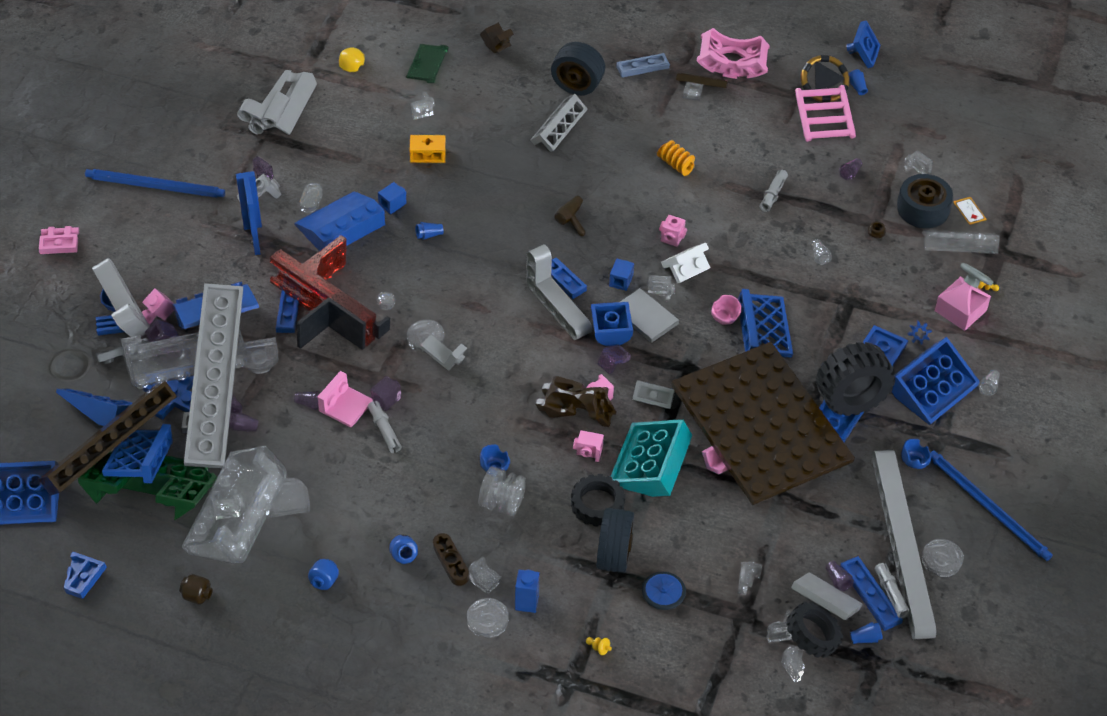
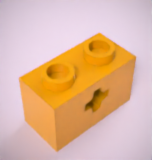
[410,135,446,163]

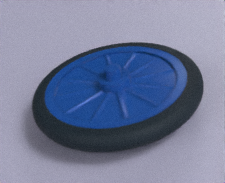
[642,572,686,610]

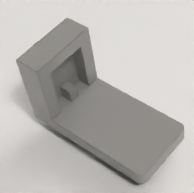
[237,173,282,202]
[420,335,467,371]

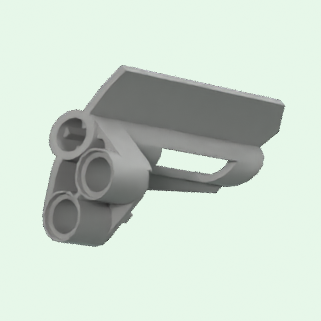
[237,70,317,135]

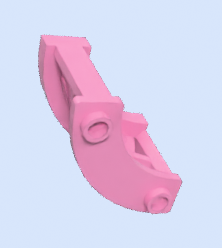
[697,28,770,79]

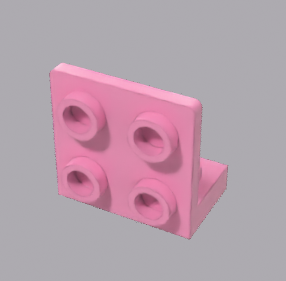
[317,371,373,427]

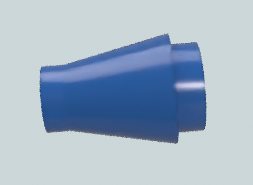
[849,69,868,95]
[415,222,444,240]
[850,622,883,644]

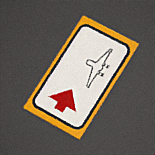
[953,197,987,225]

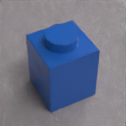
[378,182,407,215]
[609,259,634,291]

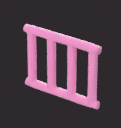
[795,85,856,142]

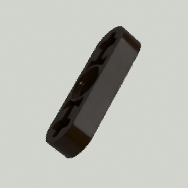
[433,533,469,586]

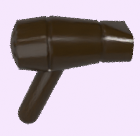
[554,195,585,236]

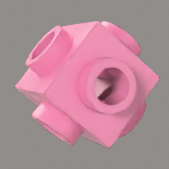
[659,215,687,247]

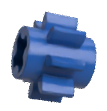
[907,321,932,345]

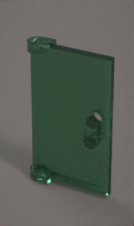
[406,44,449,83]

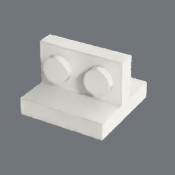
[661,243,710,283]

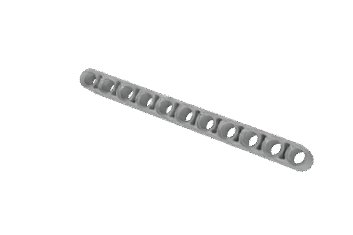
[872,450,936,639]

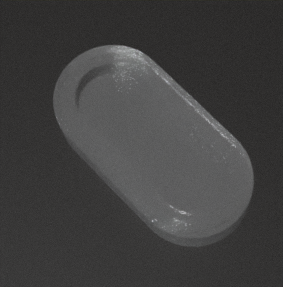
[300,183,323,213]

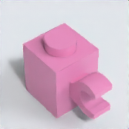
[142,288,174,324]

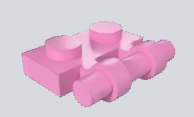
[39,226,79,254]

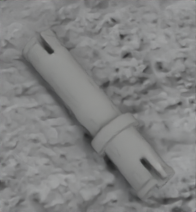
[759,170,788,212]
[367,401,402,453]
[874,563,910,618]

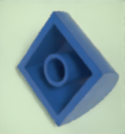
[591,302,633,346]

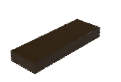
[676,73,728,88]

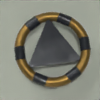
[801,55,849,103]

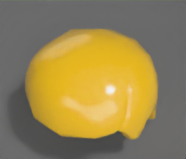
[339,47,365,72]

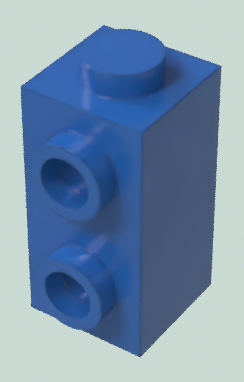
[515,570,540,613]

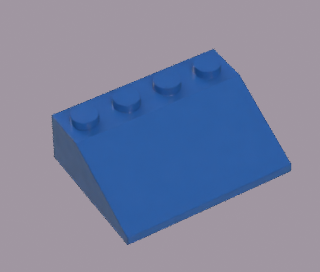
[295,191,385,257]
[172,281,259,329]
[891,337,981,425]
[0,461,59,525]

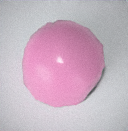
[711,295,741,325]

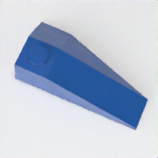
[56,389,133,426]

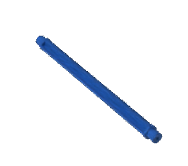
[85,169,225,198]
[931,450,1053,561]

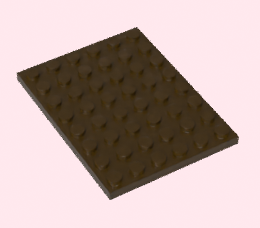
[671,342,855,505]

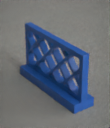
[236,171,262,255]
[738,289,793,358]
[102,424,173,483]

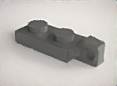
[95,337,151,364]

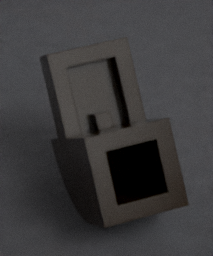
[480,22,514,53]

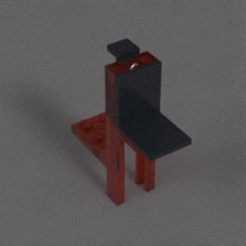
[270,235,391,350]

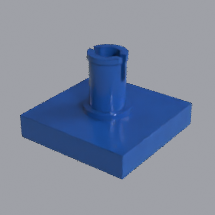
[847,20,881,68]

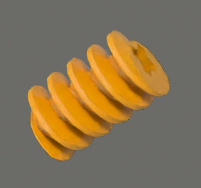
[657,140,695,176]

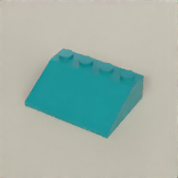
[610,420,693,497]

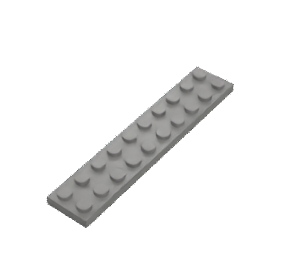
[184,283,243,469]

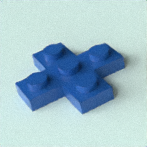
[142,368,194,420]

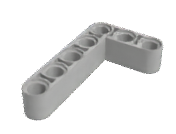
[526,244,593,340]
[92,257,151,341]

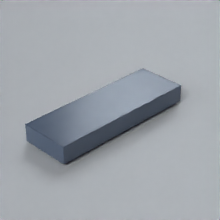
[616,53,670,78]

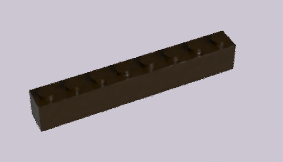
[38,381,177,495]

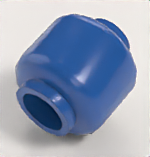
[389,535,418,564]
[308,559,339,590]

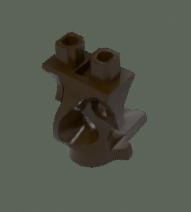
[536,376,617,427]

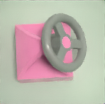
[935,263,994,331]

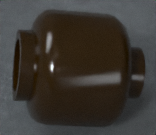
[179,574,213,605]

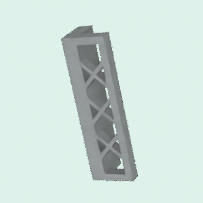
[530,94,587,152]

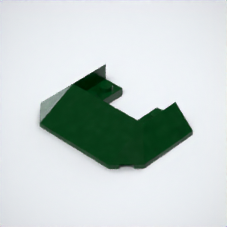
[78,448,217,521]

